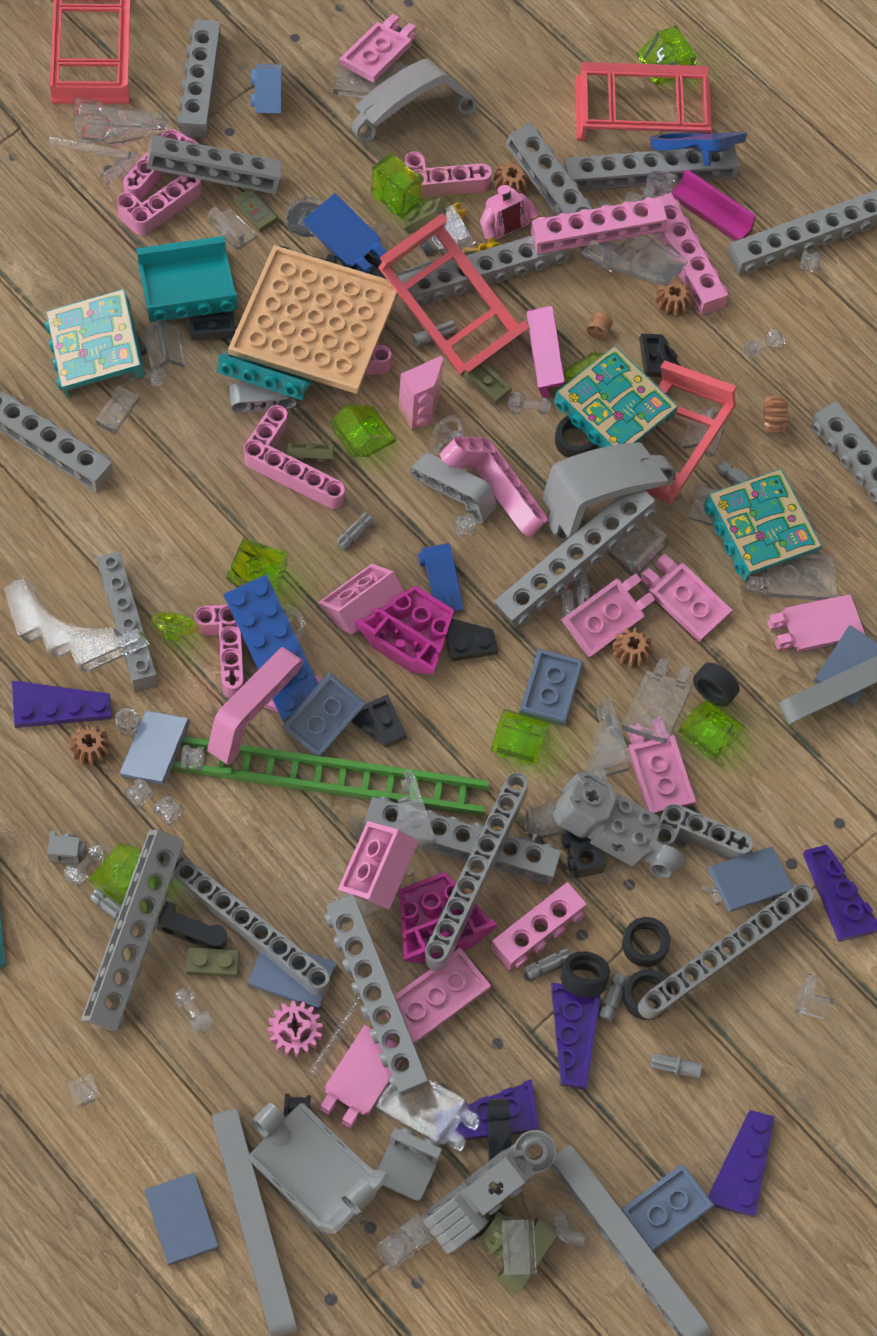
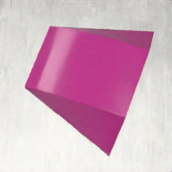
[355,585,454,674]
[399,872,497,964]

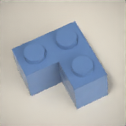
[251,64,282,113]

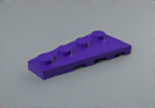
[12,681,112,728]
[803,845,877,942]
[551,982,601,1090]
[434,1079,539,1144]
[708,1110,775,1217]

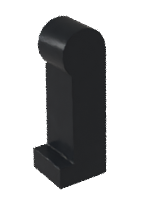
[157,901,228,949]
[487,1099,511,1161]

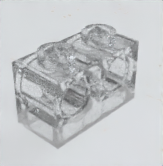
[376,1213,434,1272]

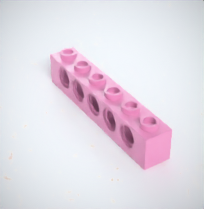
[656,193,729,315]
[531,197,667,254]

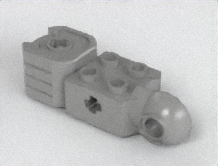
[552,771,686,878]
[422,1130,557,1254]

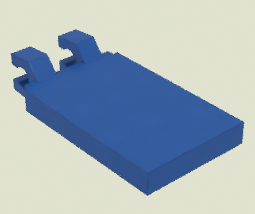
[303,193,388,274]

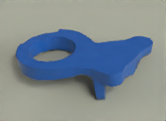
[650,132,747,166]

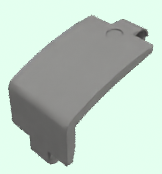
[351,58,477,142]
[542,442,676,541]
[247,1102,390,1234]

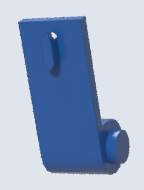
[417,543,463,612]

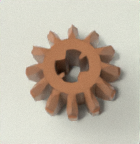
[493,160,530,193]
[655,278,693,317]
[763,395,788,433]
[612,627,653,669]
[69,724,111,767]

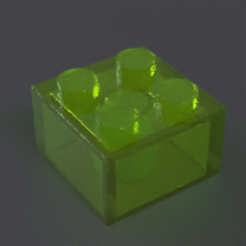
[371,152,422,219]

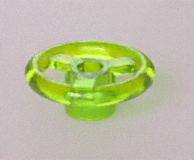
[151,612,198,641]

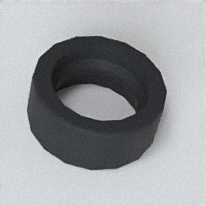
[555,416,597,458]
[693,662,740,707]
[622,917,671,967]
[560,951,610,998]
[623,969,672,1020]

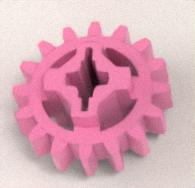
[267,1001,323,1057]

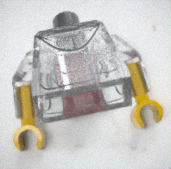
[420,202,487,256]

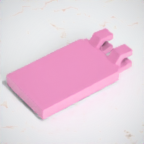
[340,14,417,83]
[640,553,732,643]
[561,573,655,658]
[768,594,865,653]
[627,719,696,814]
[320,1025,403,1130]

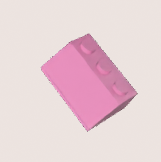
[399,356,443,430]
[318,564,404,634]
[338,821,419,910]

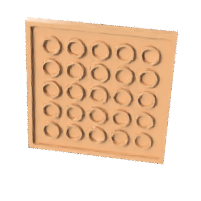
[228,245,398,394]

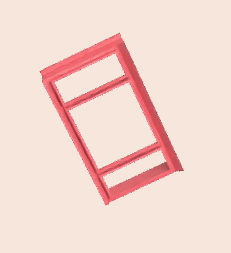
[50,0,132,104]
[575,62,713,141]
[379,213,529,375]
[646,361,737,505]

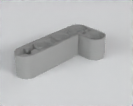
[410,452,497,524]
[657,804,753,859]

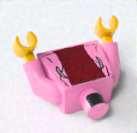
[480,185,539,249]

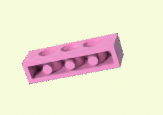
[490,882,587,971]

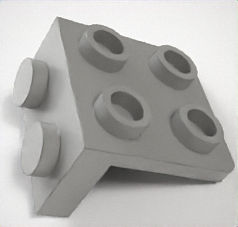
[377,1128,442,1202]

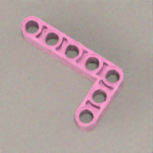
[244,405,345,509]
[440,437,548,537]
[207,647,303,765]

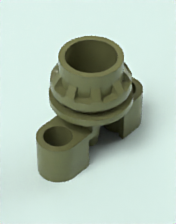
[476,1210,558,1294]

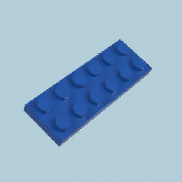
[223,575,318,722]

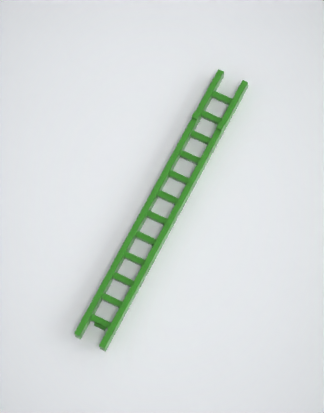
[172,736,489,816]

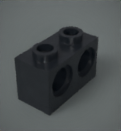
[561,829,606,879]

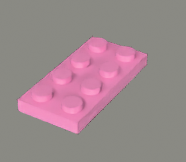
[384,948,491,1045]

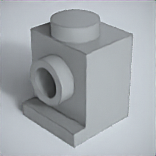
[47,831,86,865]

